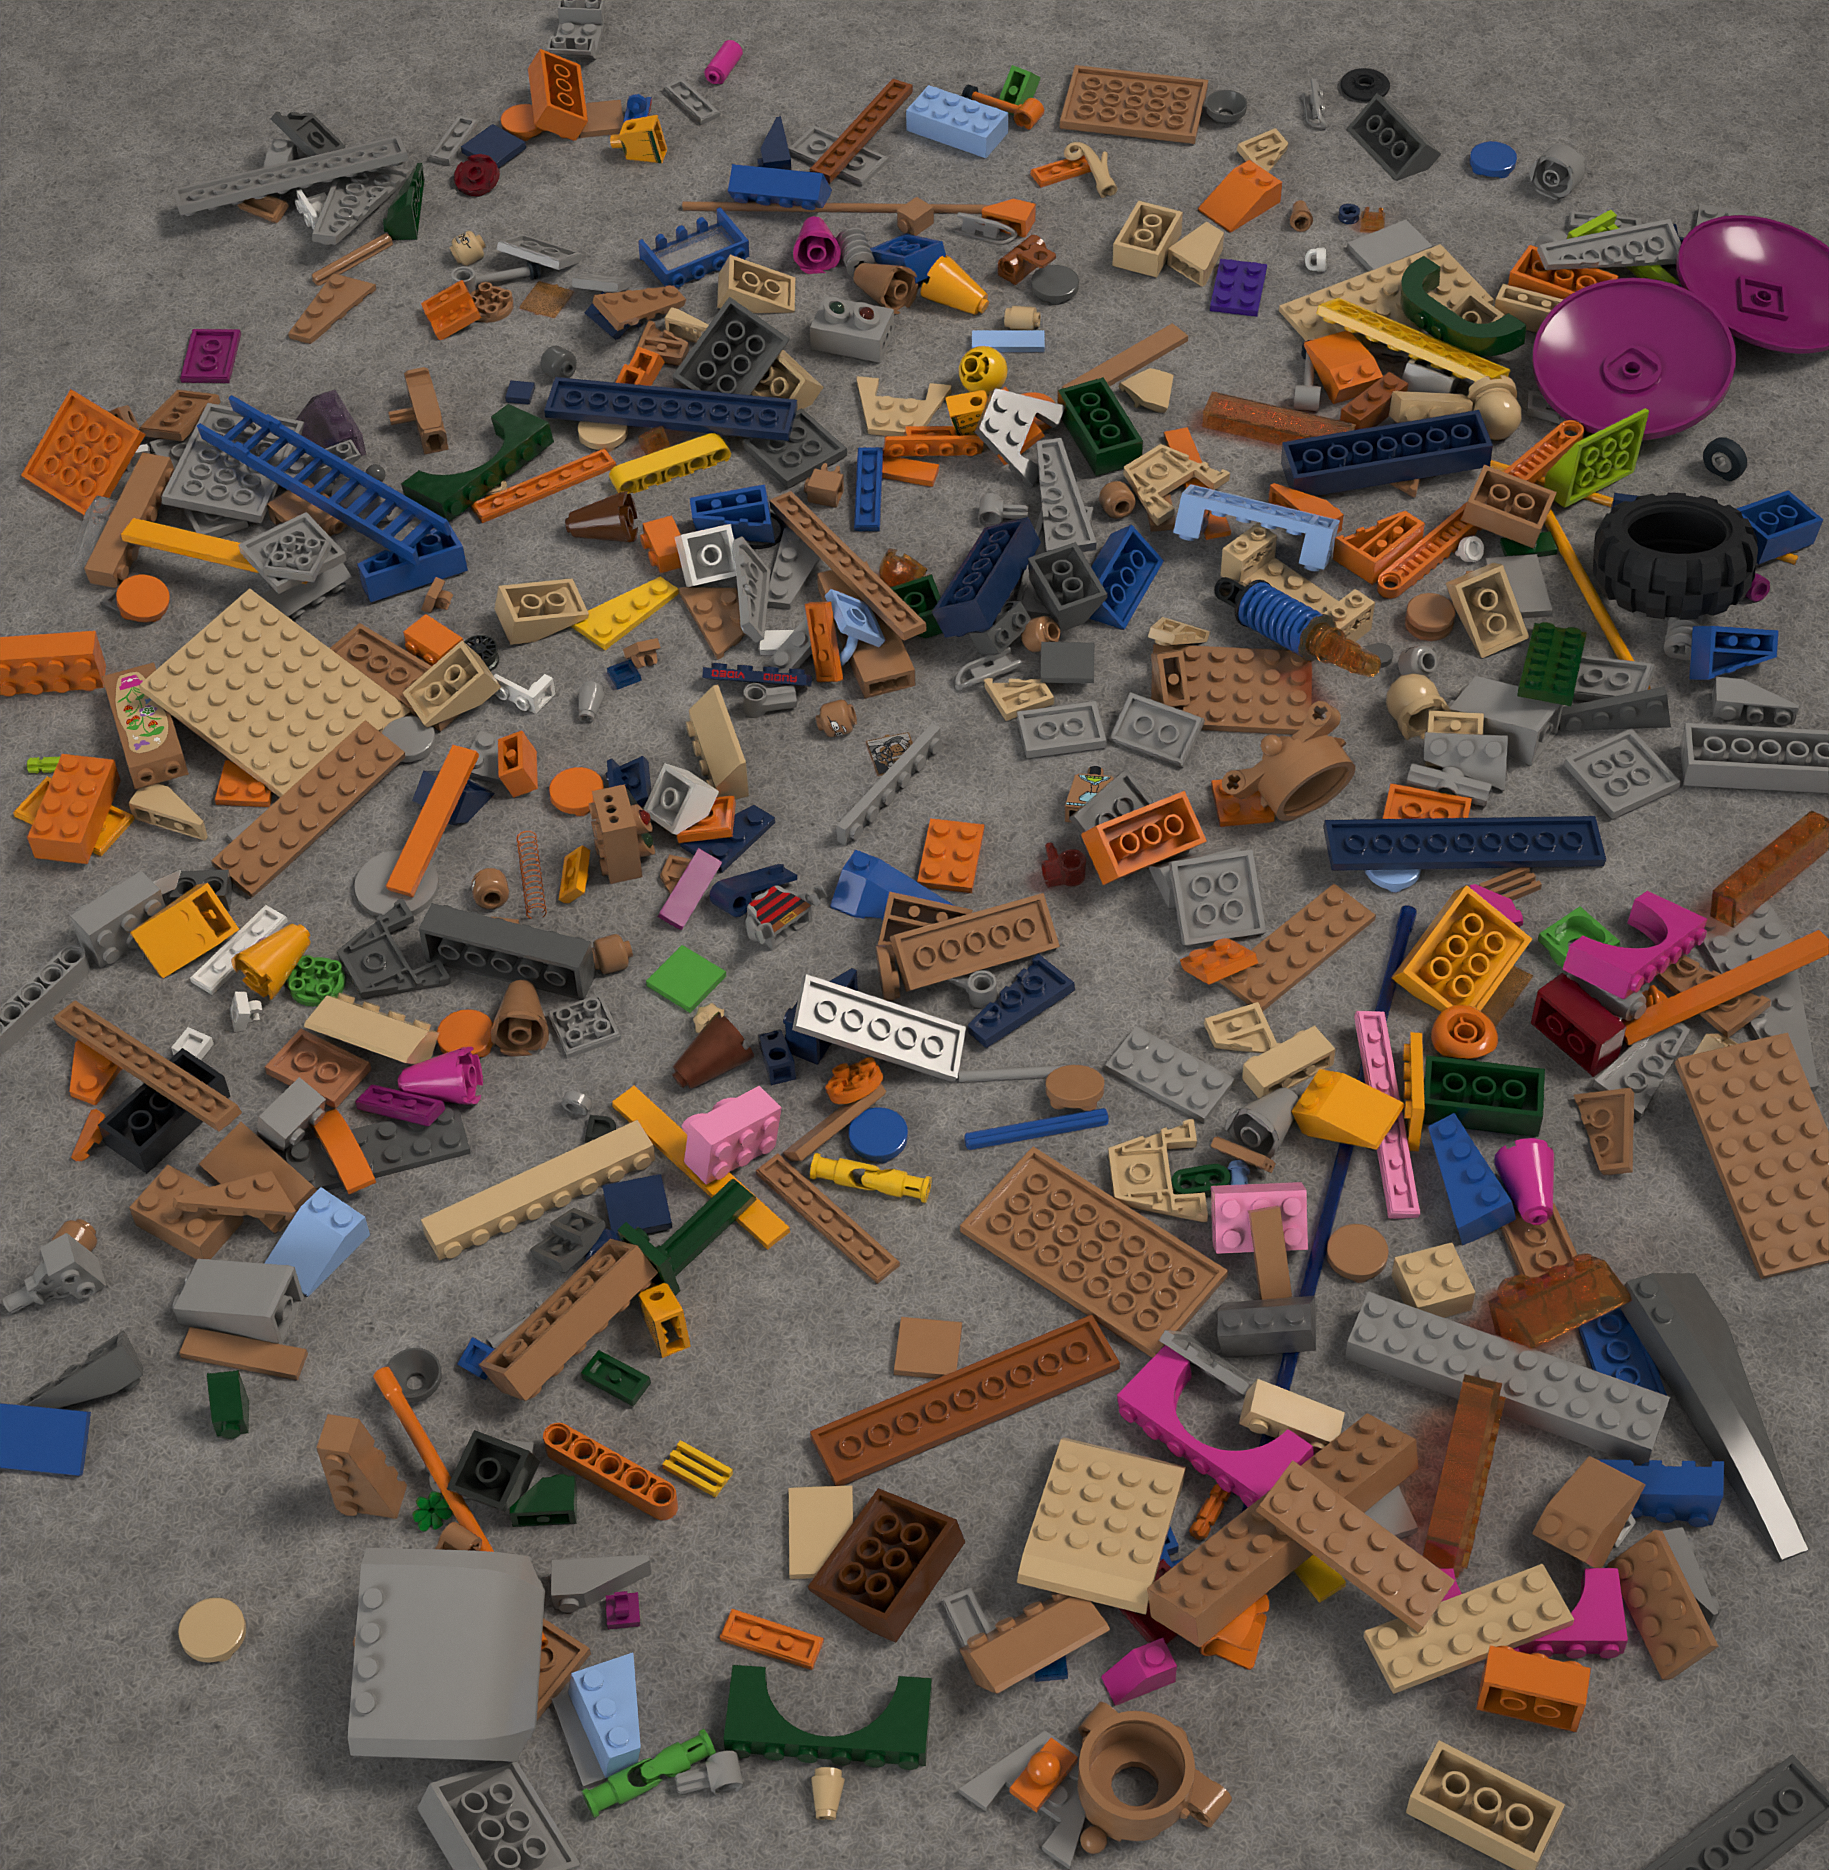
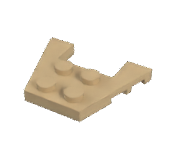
[857,376,951,436]
[1123,444,1230,526]
[1108,1119,1208,1222]

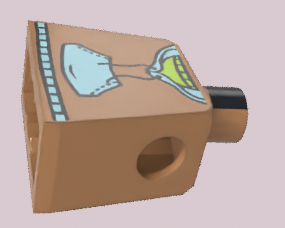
[1065,766,1114,822]

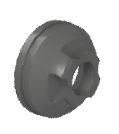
[1206,90,1247,123]
[386,1348,442,1403]

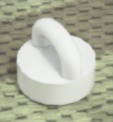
[1305,247,1327,272]
[1455,536,1484,562]

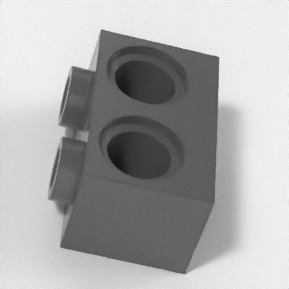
[968,601,1031,654]
[169,869,233,911]

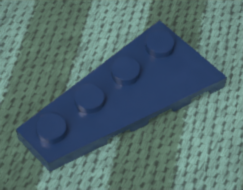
[967,953,1075,1048]

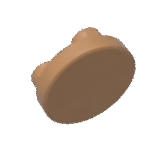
[470,282,514,323]
[875,944,900,1001]
[1046,1065,1104,1111]
[1327,1224,1389,1283]

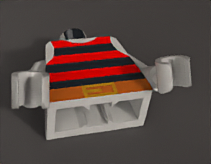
[745,884,828,950]

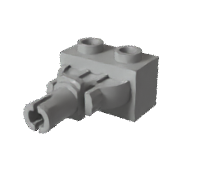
[3,1233,106,1314]

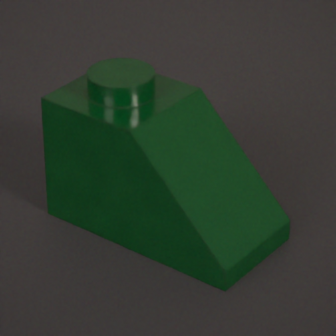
[207,1370,249,1439]
[509,1474,577,1527]

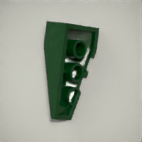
[383,163,425,240]

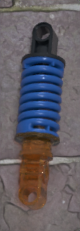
[1214,577,1381,677]

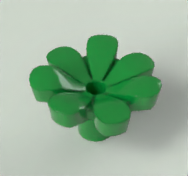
[412,1491,452,1531]

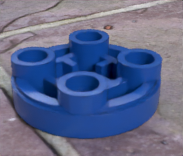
[1470,141,1517,178]
[849,1107,908,1163]

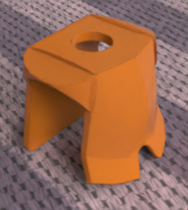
[1199,1594,1269,1670]

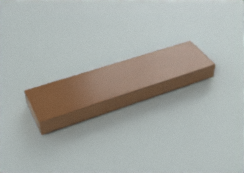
[783,1084,886,1161]
[179,1327,308,1380]

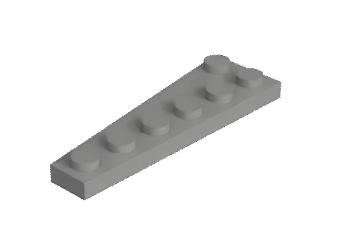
[1537,219,1681,270]
[1037,438,1097,552]

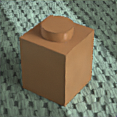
[897,197,934,236]

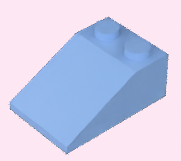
[264,1187,370,1297]

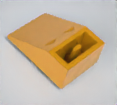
[130,883,239,978]

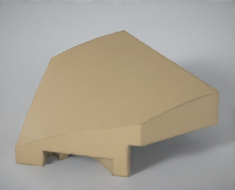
[1118,368,1174,413]

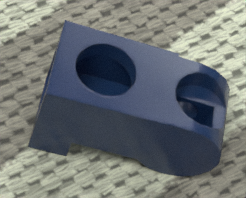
[758,1029,796,1086]

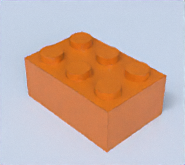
[1476,1645,1591,1732]

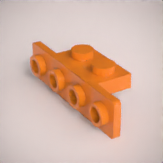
[883,426,984,457]

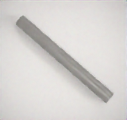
[958,1065,1066,1083]

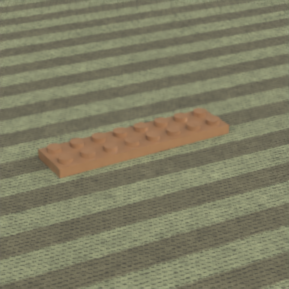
[211,720,405,898]

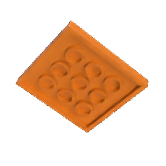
[21,389,146,521]

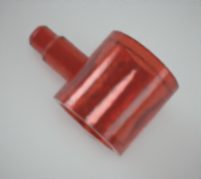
[1041,842,1086,888]

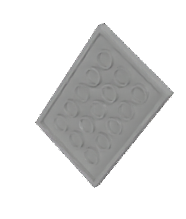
[162,403,304,523]

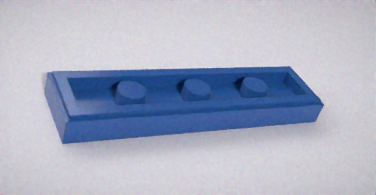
[854,447,883,531]

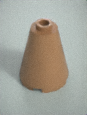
[853,263,918,314]
[491,980,549,1057]

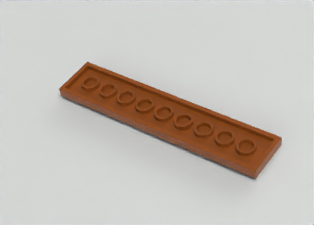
[810,1314,1120,1486]

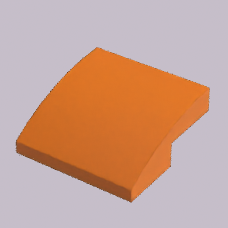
[421,280,482,340]

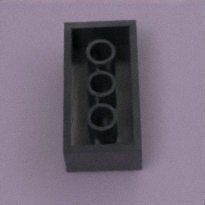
[98,1048,230,1174]

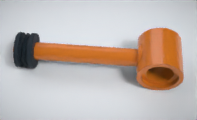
[962,84,1044,130]

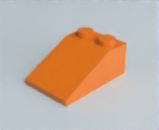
[1198,160,1282,233]
[1304,330,1383,404]

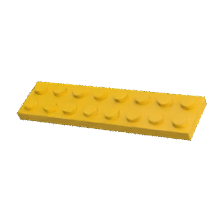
[1316,297,1510,383]

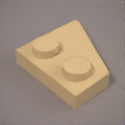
[1237,128,1288,172]

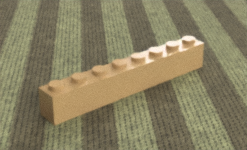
[421,1120,655,1261]

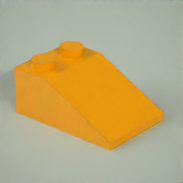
[1291,1069,1405,1150]

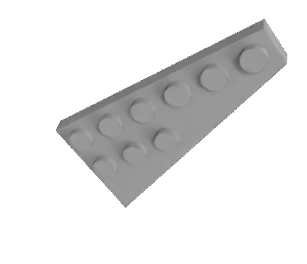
[312,166,410,245]

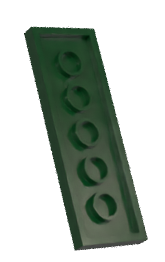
[1517,622,1587,707]

